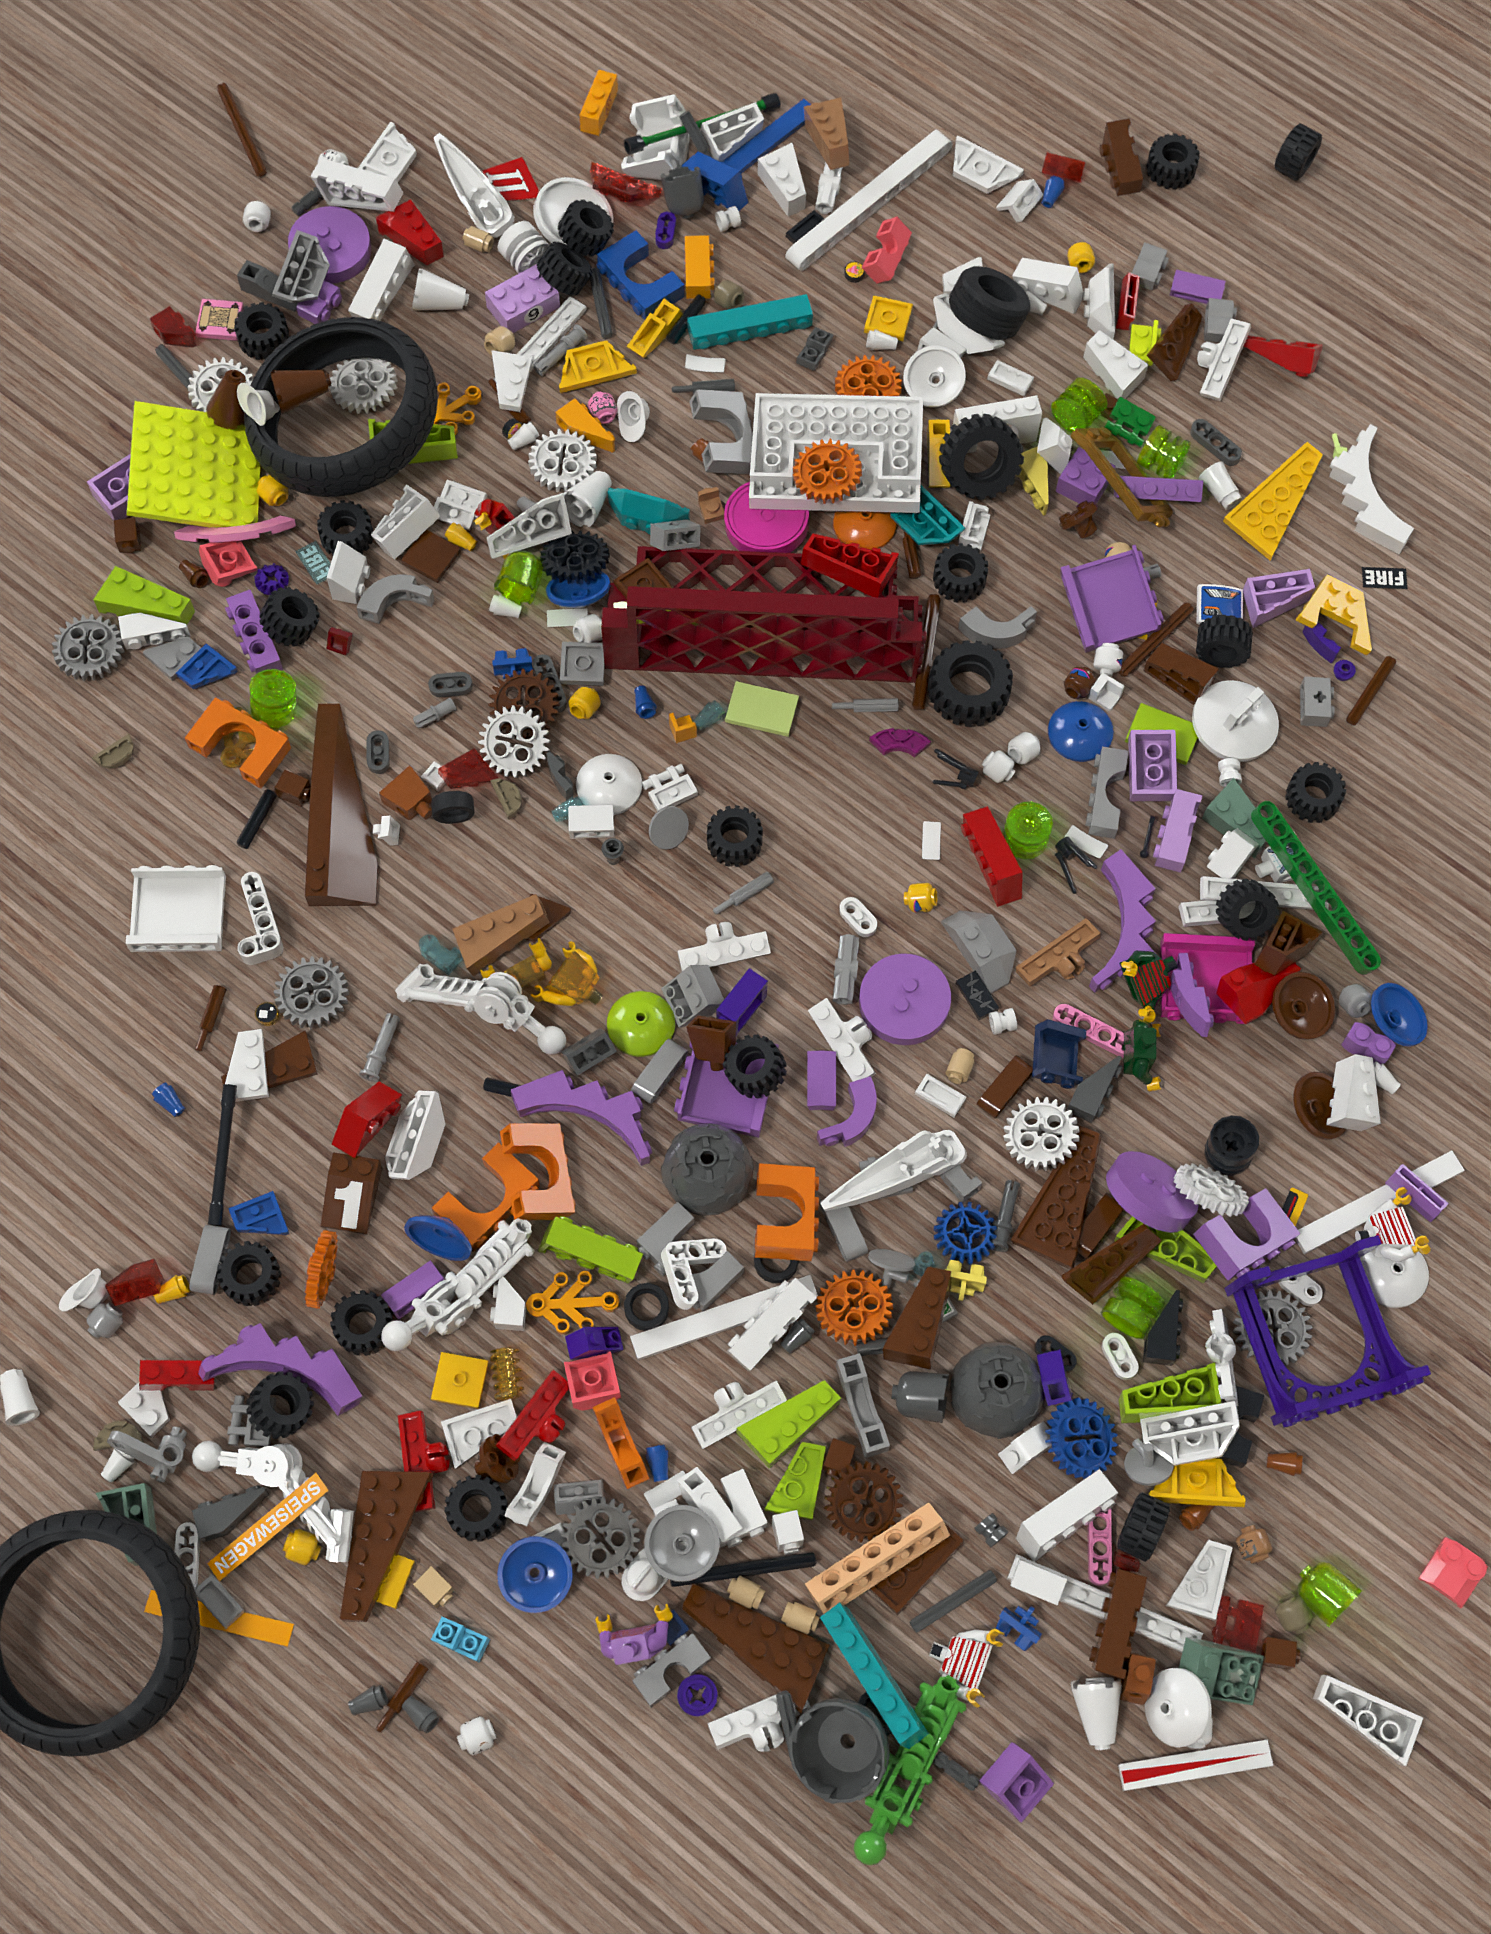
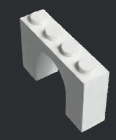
[953,396,1042,453]
[653,1469,767,1552]

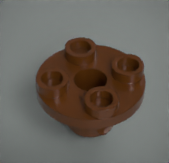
[1059,500,1098,539]
[474,1434,520,1483]

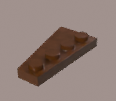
[1146,303,1203,381]
[221,1030,318,1089]
[1061,1224,1162,1305]
[869,1524,964,1616]

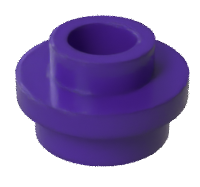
[1333,660,1356,681]

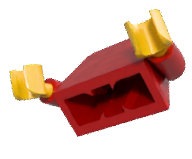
[474,499,518,564]

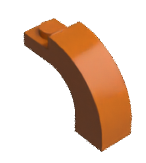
[592,1397,649,1489]

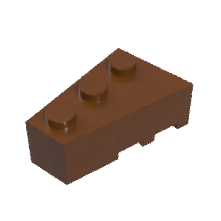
[1099,118,1143,196]
[1143,643,1219,705]

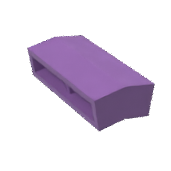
[1169,270,1226,304]
[807,1051,836,1111]
[1385,1164,1448,1223]
[381,1260,444,1320]

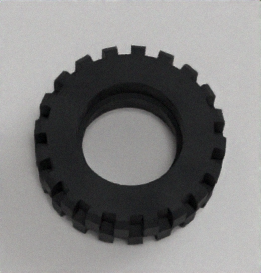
[939,414,1024,500]
[928,640,1013,727]

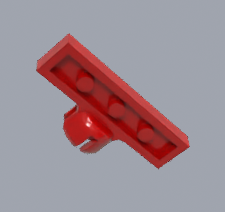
[495,1369,569,1461]
[398,1411,450,1513]

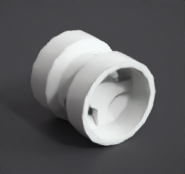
[715,206,741,232]
[1218,758,1242,787]
[989,1008,1017,1035]

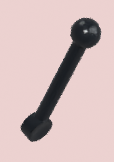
[1140,816,1155,858]

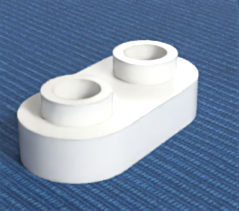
[839,897,877,937]
[1279,1266,1323,1306]
[1102,1333,1138,1380]

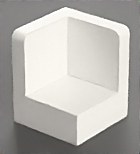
[1088,673,1124,711]

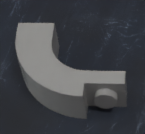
[356,574,434,624]
[958,606,1037,649]

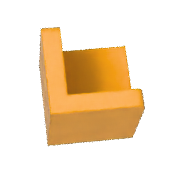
[669,713,697,743]

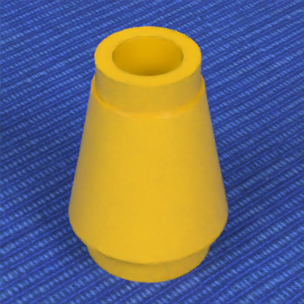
[445,522,478,552]
[153,1274,191,1304]

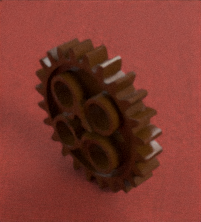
[488,669,560,740]
[824,1461,904,1543]

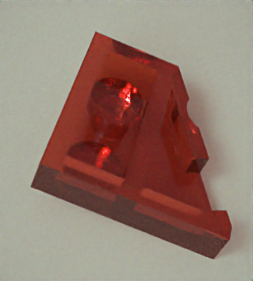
[438,748,498,789]

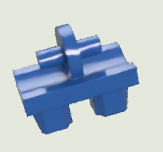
[492,648,533,679]
[995,1606,1042,1651]

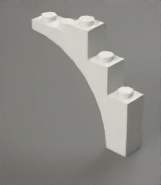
[1329,424,1414,554]

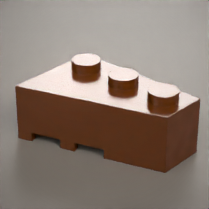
[1254,911,1323,975]

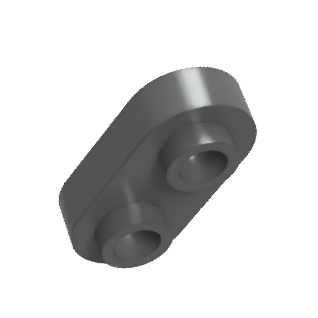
[428,672,473,697]
[366,730,390,774]

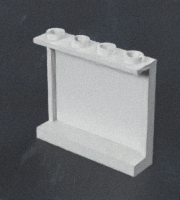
[126,865,226,952]

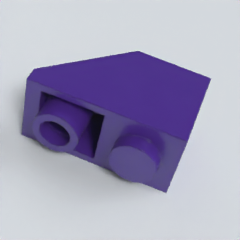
[565,1327,624,1360]
[1037,1349,1073,1406]

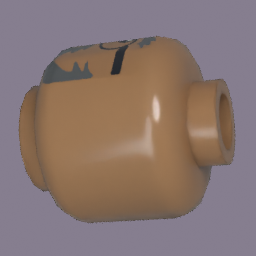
[1236,1525,1273,1564]

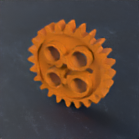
[835,355,902,396]
[793,439,862,504]
[305,1230,338,1309]
[815,1270,893,1346]

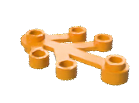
[434,383,482,435]
[526,1271,619,1335]

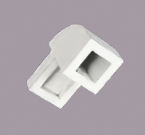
[998,1422,1052,1474]

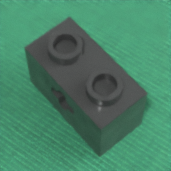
[561,1028,617,1076]

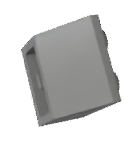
[661,965,724,1028]

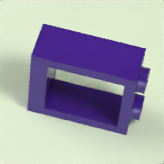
[716,968,768,1036]

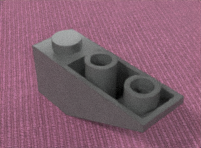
[237,260,298,312]
[1067,1056,1123,1123]
[192,1486,269,1543]

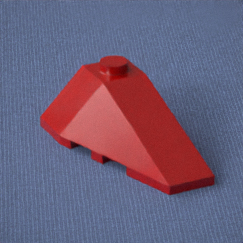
[1216,962,1301,1025]

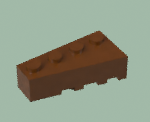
[883,1266,952,1370]

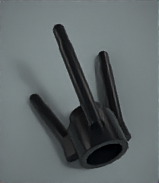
[933,749,979,790]
[1055,836,1097,894]

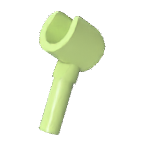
[1332,433,1347,458]

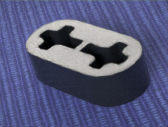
[1035,1335,1077,1373]

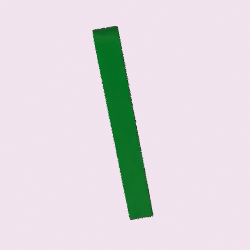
[1251,801,1381,975]

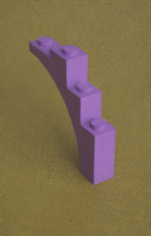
[1089,849,1156,993]
[511,1070,652,1166]
[198,1323,362,1416]

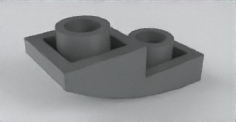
[796,327,834,371]
[546,751,573,800]

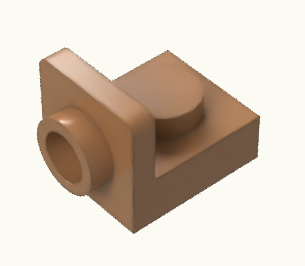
[698,487,724,524]

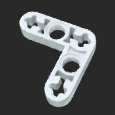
[661,1238,727,1310]

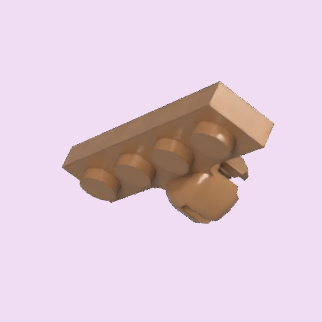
[1016,918,1101,986]

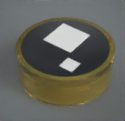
[255,1002,279,1026]

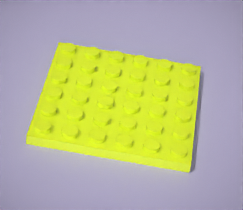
[126,401,260,527]

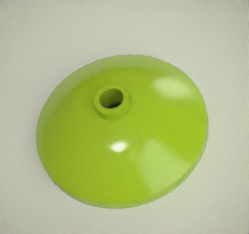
[607,991,675,1057]

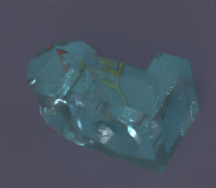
[419,934,463,975]

